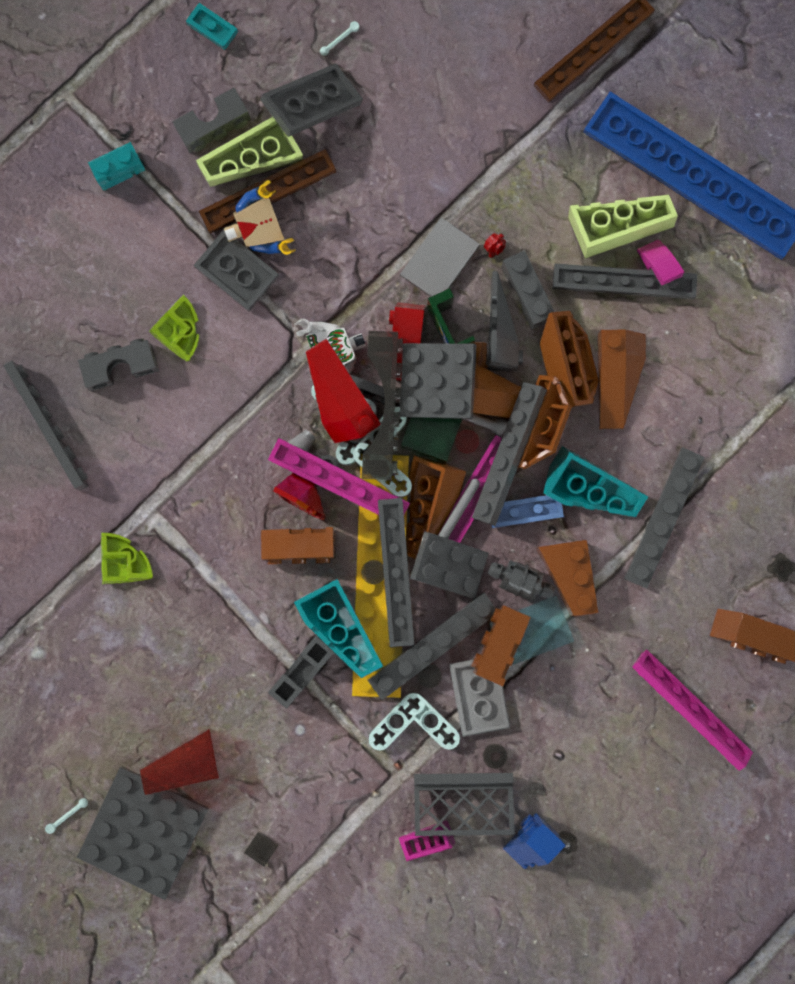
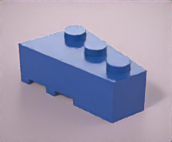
[503,813,566,869]

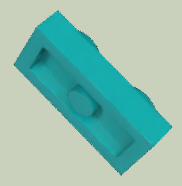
[186,3,238,50]

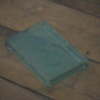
[489,596,574,665]

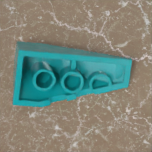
[543,446,648,517]
[294,579,383,678]

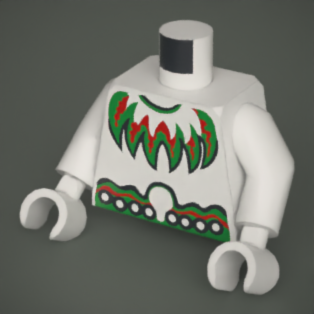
[294,319,366,374]

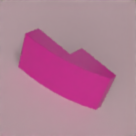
[637,240,684,285]

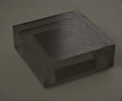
[244,831,278,867]

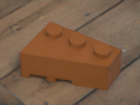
[261,527,336,565]
[536,540,599,616]
[471,605,531,686]
[710,608,795,664]

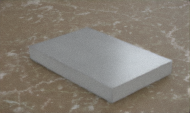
[400,217,480,297]
[449,660,510,737]

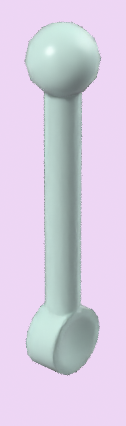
[320,21,359,56]
[45,798,88,834]

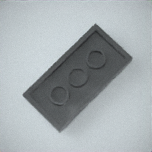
[260,63,363,137]

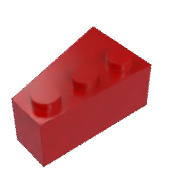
[384,302,425,381]

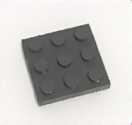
[400,343,476,419]

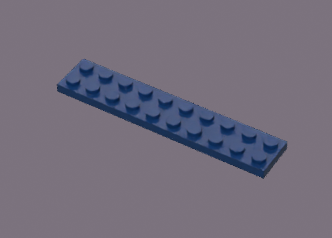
[583,91,795,260]

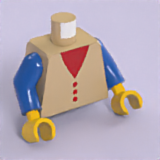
[224,180,296,255]

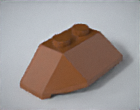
[540,311,599,407]
[518,375,572,469]

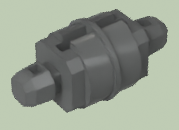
[488,560,555,601]

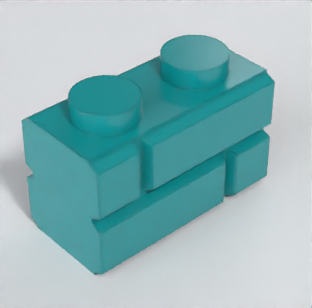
[88,142,145,191]

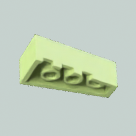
[196,117,303,187]
[568,195,678,258]

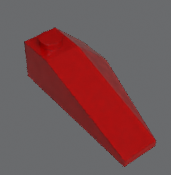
[305,339,381,443]
[273,473,326,522]

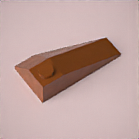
[597,329,646,429]
[473,364,521,418]
[406,456,466,559]

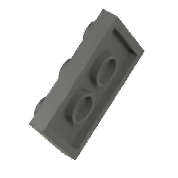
[193,230,279,312]
[410,532,489,599]

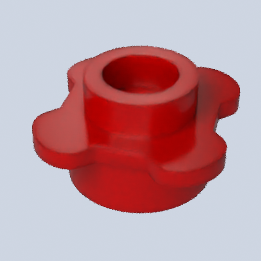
[484,233,506,258]

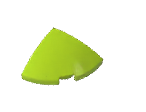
[149,294,199,362]
[101,532,153,584]

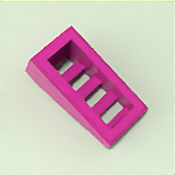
[399,820,455,861]

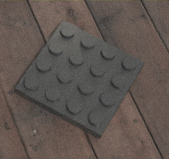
[77,766,209,900]

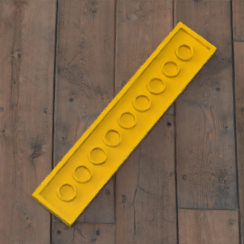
[352,454,409,698]

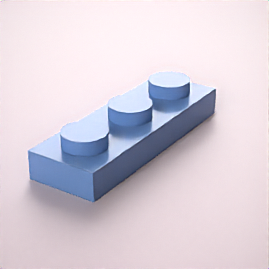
[491,495,564,528]

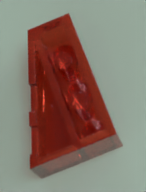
[139,728,219,795]

